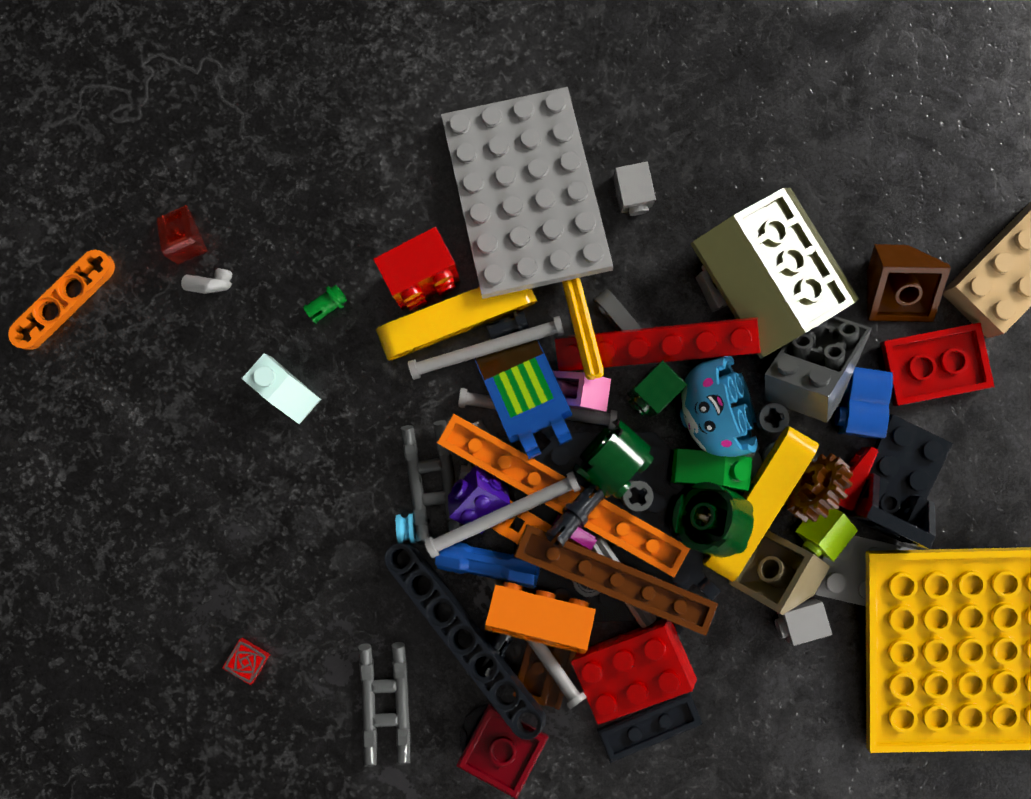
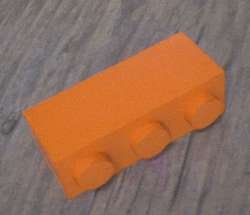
[485,582,596,654]

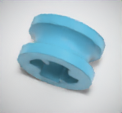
[395,513,416,544]

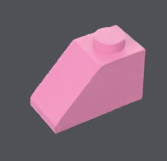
[553,371,611,412]

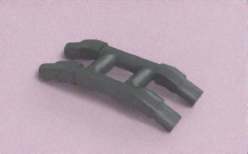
[400,420,462,545]
[358,642,411,767]

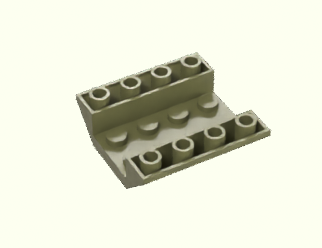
[690,188,859,359]

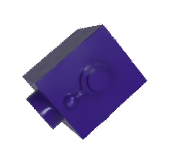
[448,465,510,534]

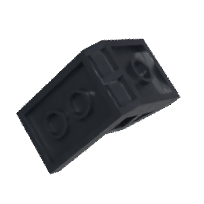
[846,414,953,549]

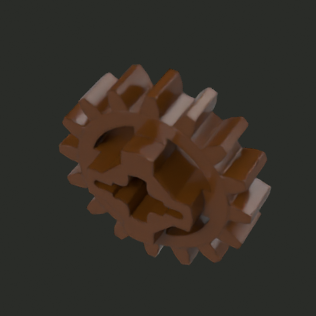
[785,453,853,523]

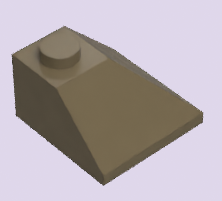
[728,530,831,615]

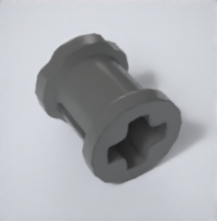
[756,403,789,434]
[620,481,654,511]

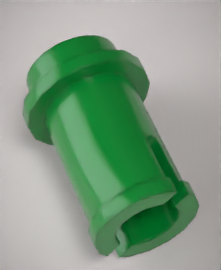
[303,285,347,324]

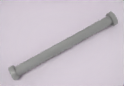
[408,316,565,380]
[458,388,617,430]
[424,471,581,558]
[477,575,587,710]

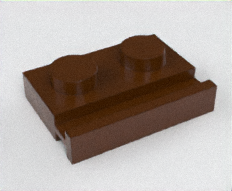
[513,642,575,710]

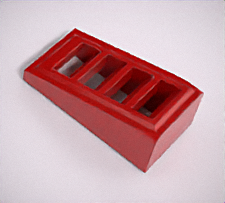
[839,447,878,511]

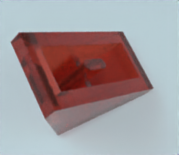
[157,205,208,264]

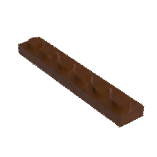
[514,524,718,636]

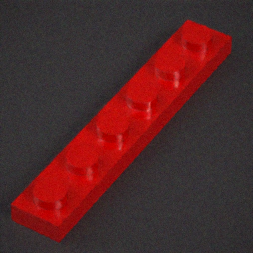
[555,317,761,371]

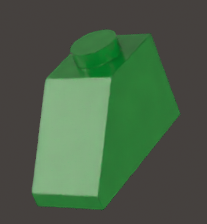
[671,449,752,492]

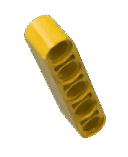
[376,287,538,361]
[703,426,819,582]

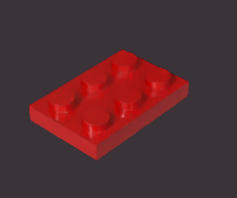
[880,322,995,406]

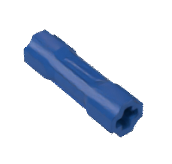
[435,542,540,589]

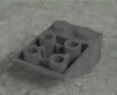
[765,316,871,423]

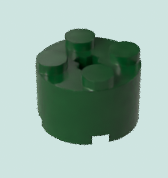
[574,419,654,499]
[672,482,754,558]

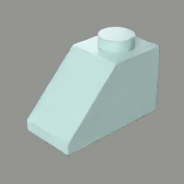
[242,353,321,424]

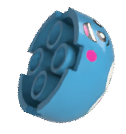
[680,356,758,457]

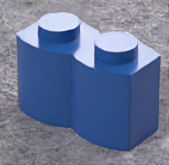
[834,367,893,439]

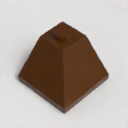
[867,244,951,322]

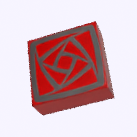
[223,637,271,685]

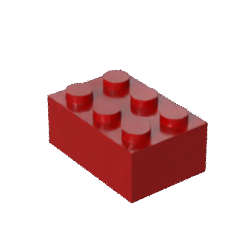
[373,226,460,312]
[571,619,697,725]

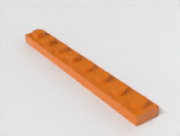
[437,414,690,577]

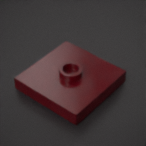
[456,703,549,799]

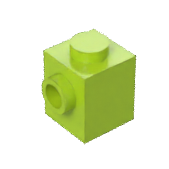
[795,509,858,562]

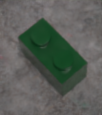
[627,361,687,417]

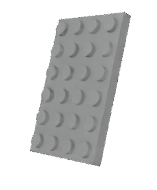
[441,87,613,299]

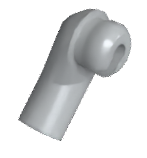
[181,268,232,294]

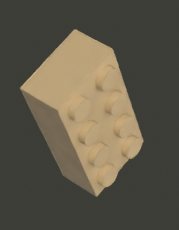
[943,202,1031,338]

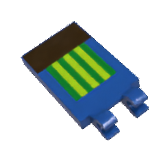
[474,340,573,459]

